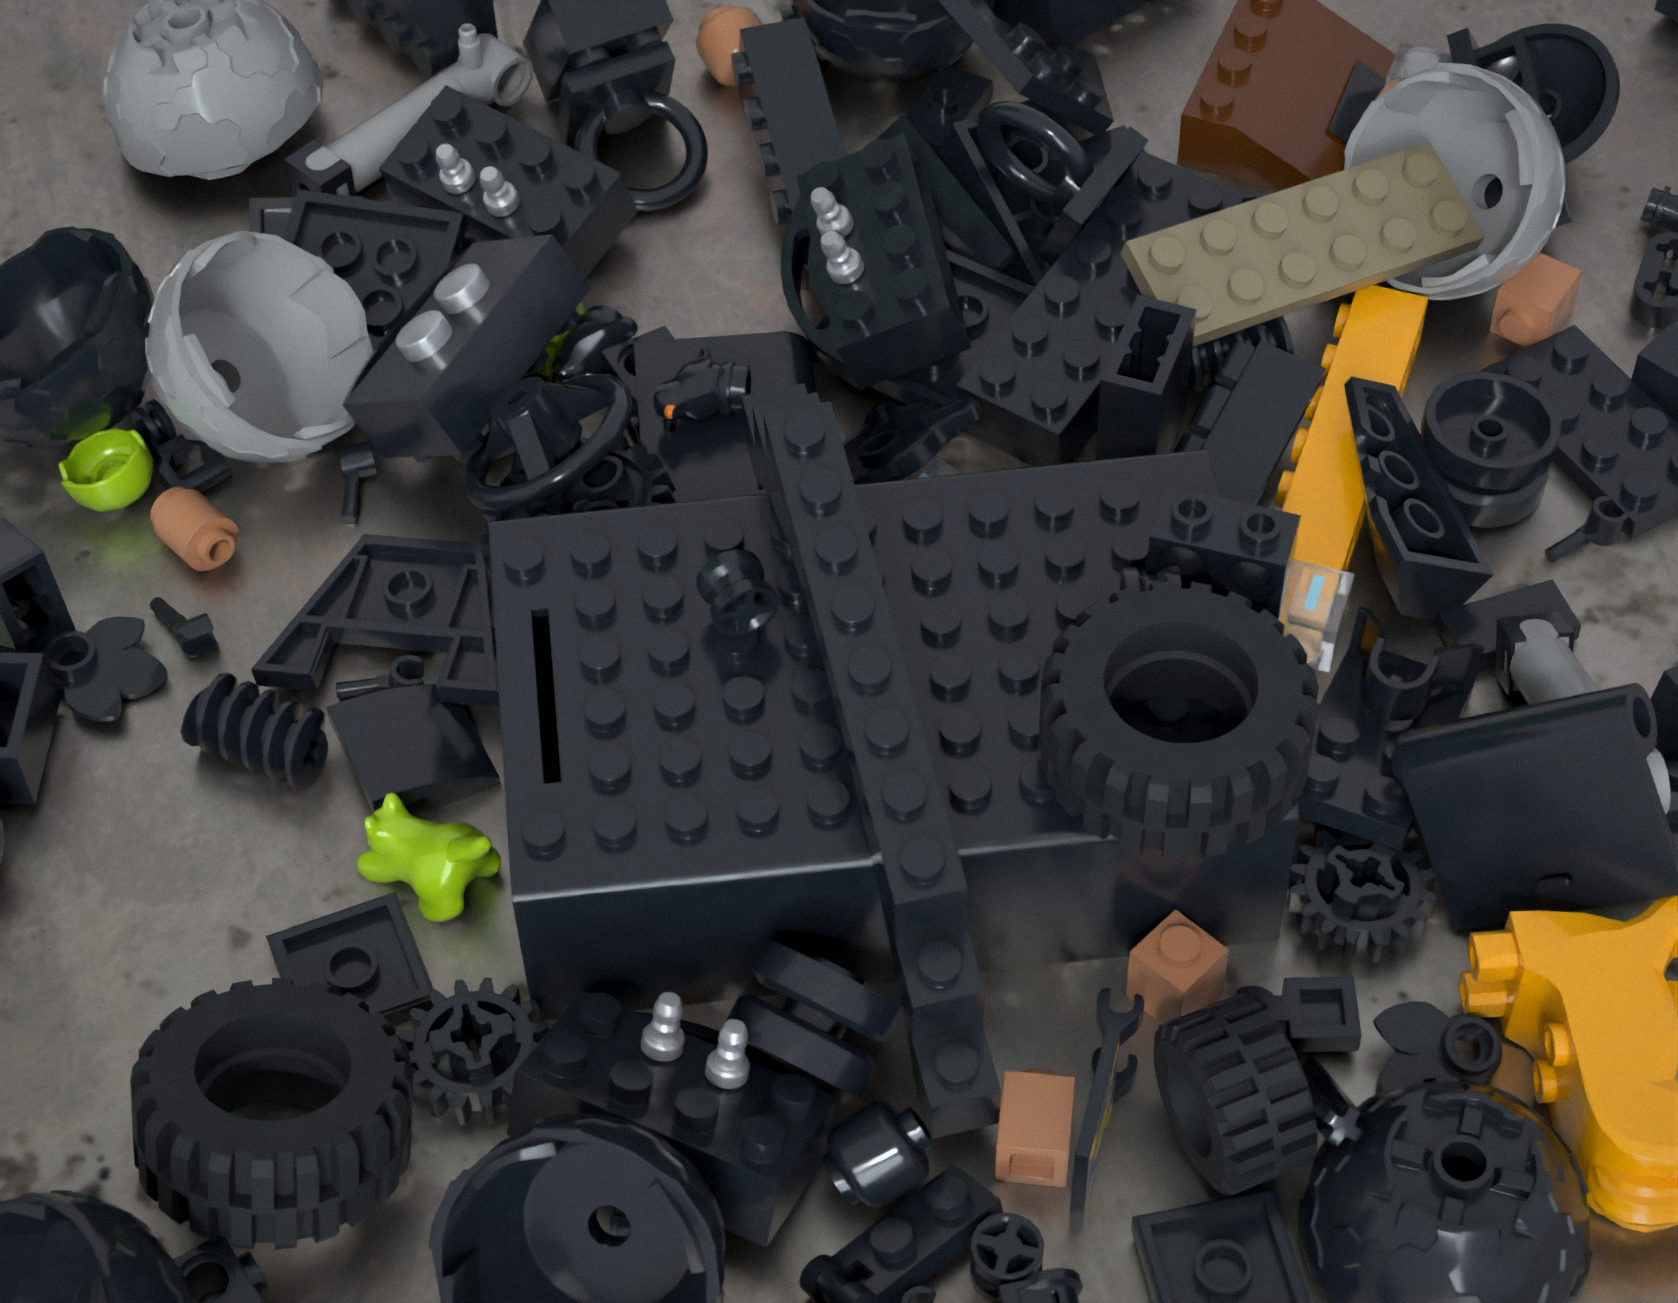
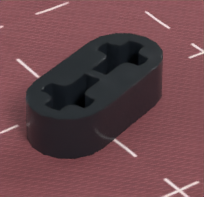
[1629,232,1678,328]

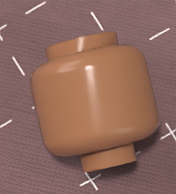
[696,5,763,86]

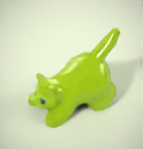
[357,793,501,922]

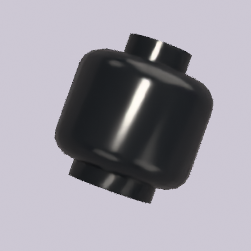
[822,1100,934,1209]

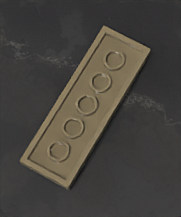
[1120,142,1485,346]

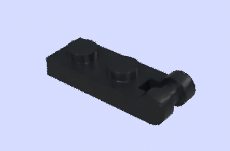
[799,1163,1004,1303]

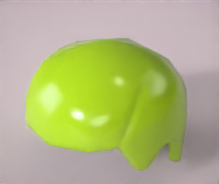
[59,428,153,512]

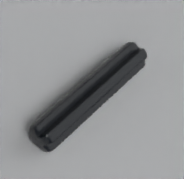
[1301,1056,1364,1146]

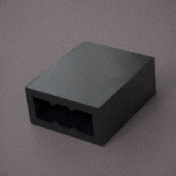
[1095,295,1196,460]

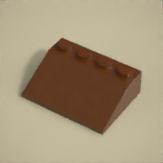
[1177,0,1400,190]

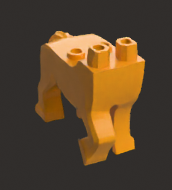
[1458,895,1678,1232]

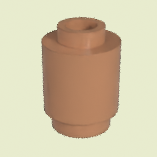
[150,487,239,571]

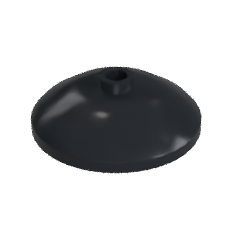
[1487,23,1620,164]

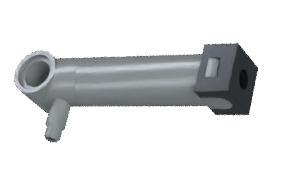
[284,24,534,197]
[1495,611,1671,815]

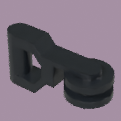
[131,398,232,493]

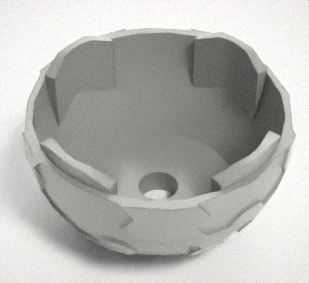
[104,0,324,180]
[1344,62,1566,300]
[145,231,373,462]

